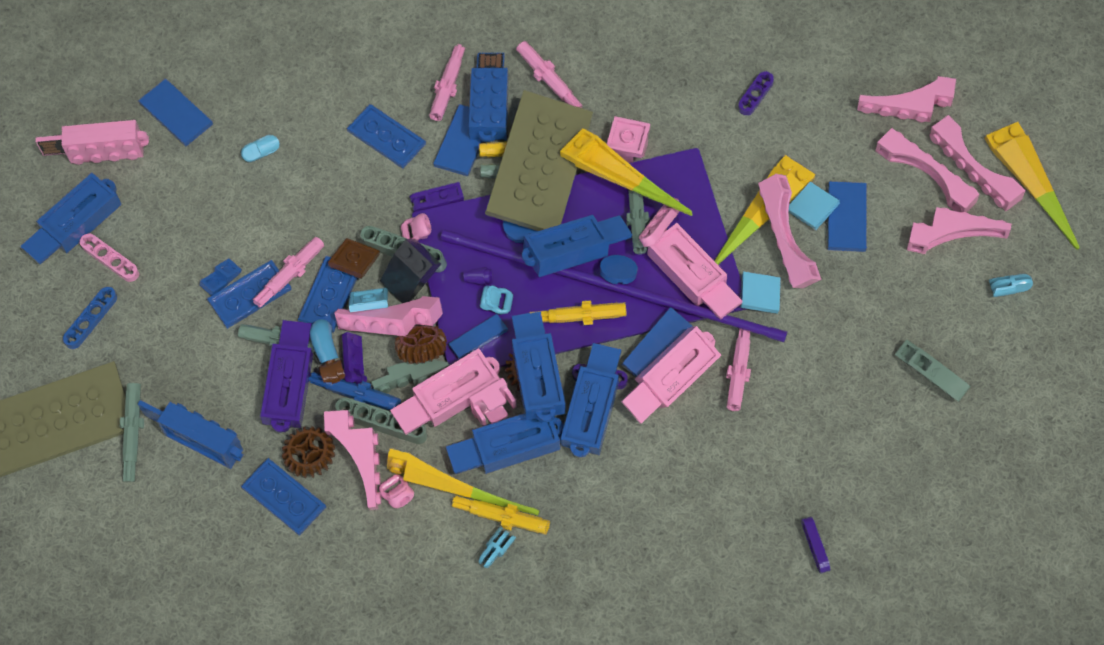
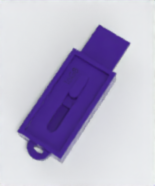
[260,320,313,432]

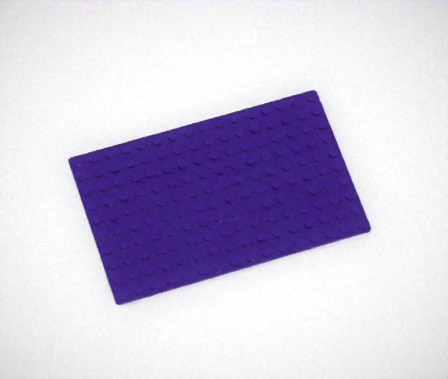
[412,148,746,369]

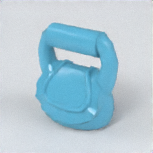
[480,286,513,314]

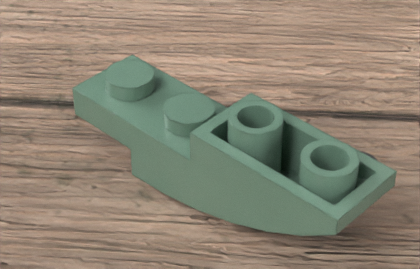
[895,339,971,402]
[371,360,449,393]

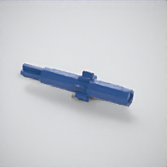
[309,372,401,410]

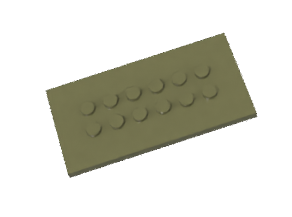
[485,90,593,231]
[0,361,126,477]

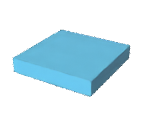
[788,182,840,230]
[740,272,780,314]
[349,288,388,312]

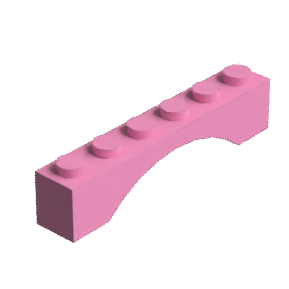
[930,115,1026,211]
[876,128,979,213]
[758,174,821,288]

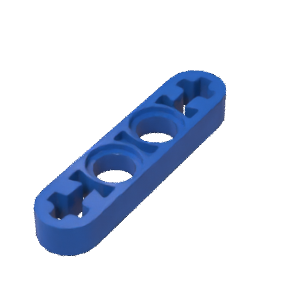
[63,287,117,349]

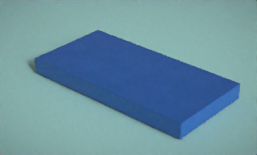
[138,79,213,147]
[347,104,426,169]
[434,104,483,177]
[828,181,867,252]
[298,256,358,333]
[207,260,292,329]
[621,307,693,377]
[241,458,326,536]

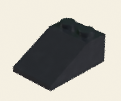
[380,239,441,303]

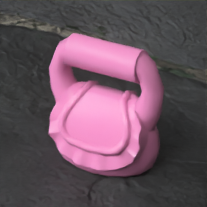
[401,213,431,241]
[379,475,414,508]

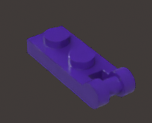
[410,182,464,212]
[342,332,367,384]

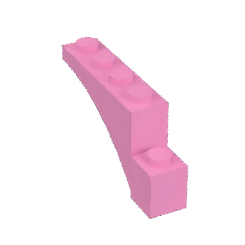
[857,76,956,122]
[907,207,1012,254]
[335,296,443,336]
[324,410,381,510]

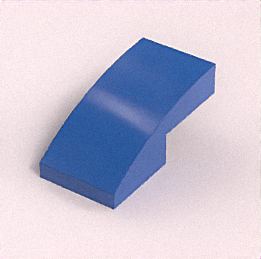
[200,258,242,296]

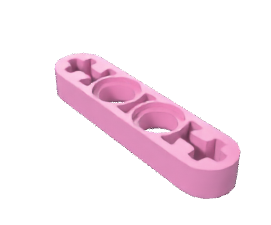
[639,198,680,247]
[80,234,139,282]

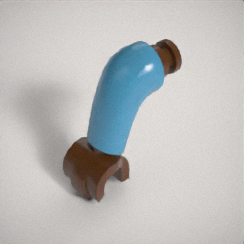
[310,319,345,384]

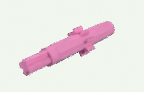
[516,41,582,108]
[429,44,465,121]
[253,237,324,307]
[726,328,751,411]

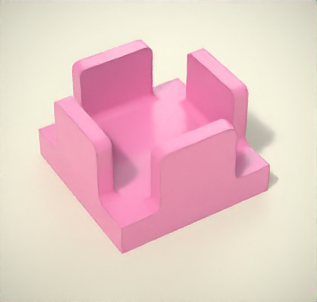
[607,116,650,163]
[469,378,517,427]

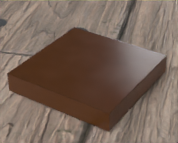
[328,238,380,279]

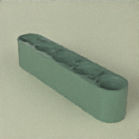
[360,226,447,272]
[336,397,428,444]

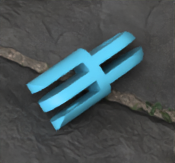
[241,135,280,162]
[989,274,1033,297]
[478,526,516,568]

